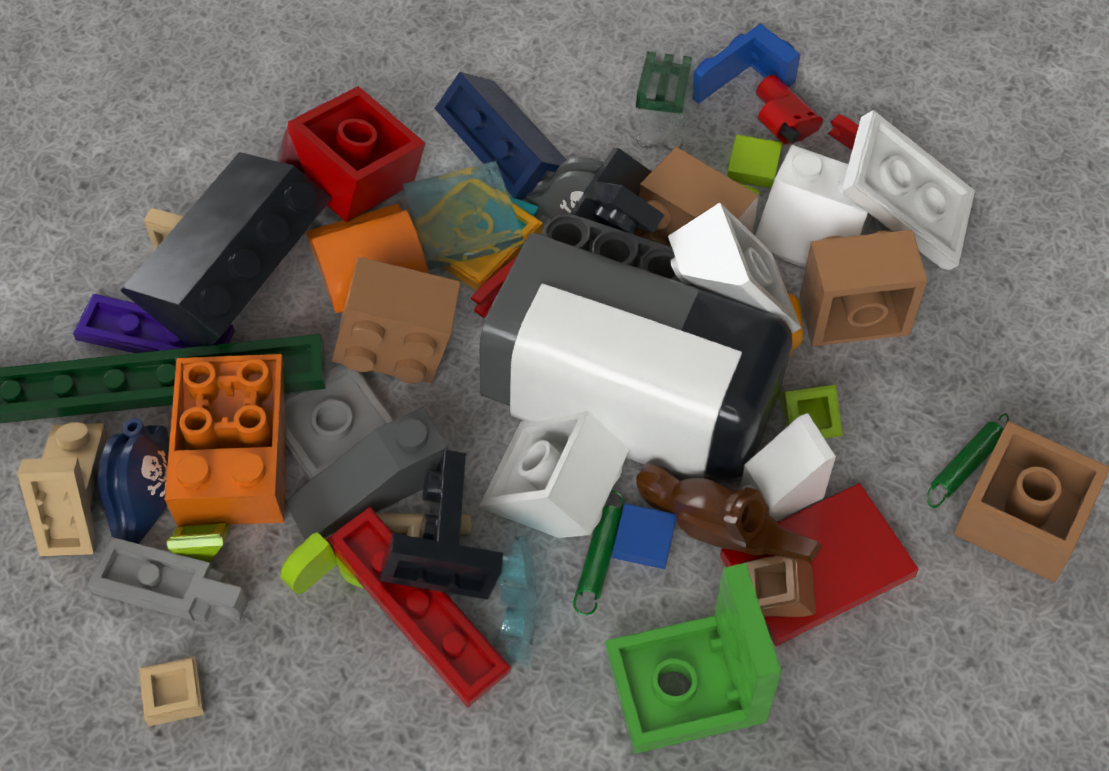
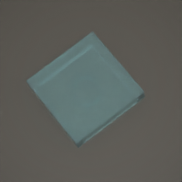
[403,161,523,270]

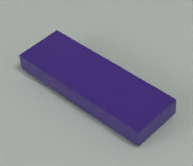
[73,293,235,353]

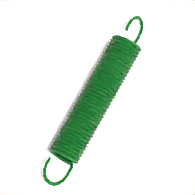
[927,413,1009,508]
[573,490,625,616]

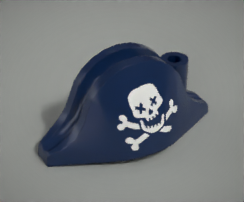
[96,418,170,544]

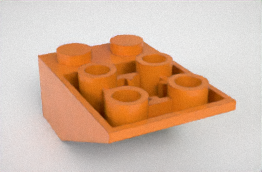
[165,354,287,526]

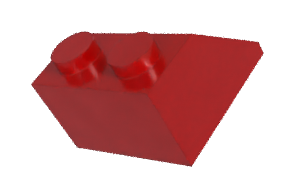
[287,86,426,222]

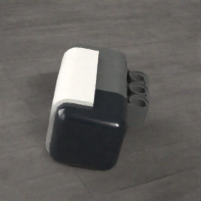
[479,214,793,482]

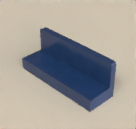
[434,72,567,200]

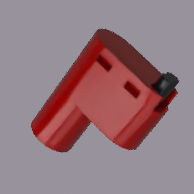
[756,75,823,144]

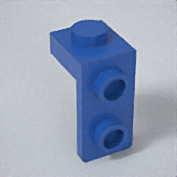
[692,23,800,104]

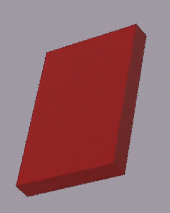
[720,483,919,646]

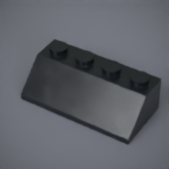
[120,152,332,347]

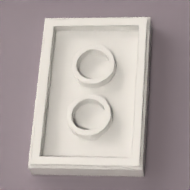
[841,110,975,270]

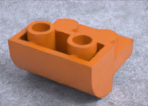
[305,204,429,313]

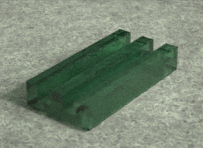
[636,51,692,114]

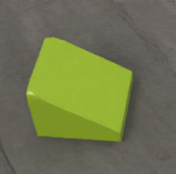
[779,384,843,439]

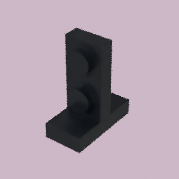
[570,147,664,234]
[380,449,503,600]

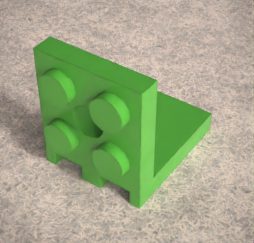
[605,563,782,754]

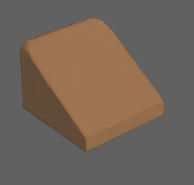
[745,555,816,617]

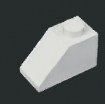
[739,413,836,522]

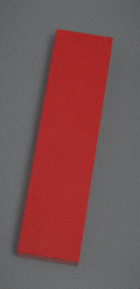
[327,507,512,708]

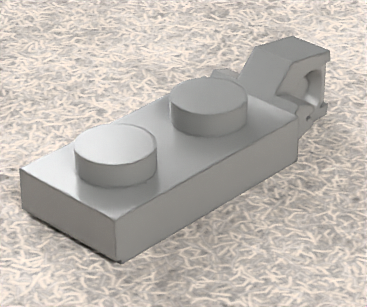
[87,537,248,622]

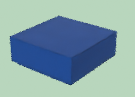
[612,503,677,569]

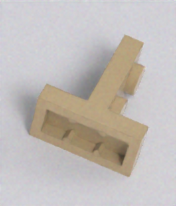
[17,422,107,556]

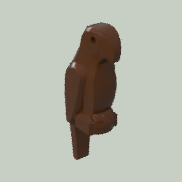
[636,463,822,562]

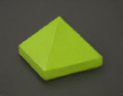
[167,523,230,563]

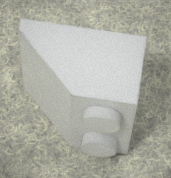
[755,145,872,268]
[668,203,801,334]
[479,411,629,538]

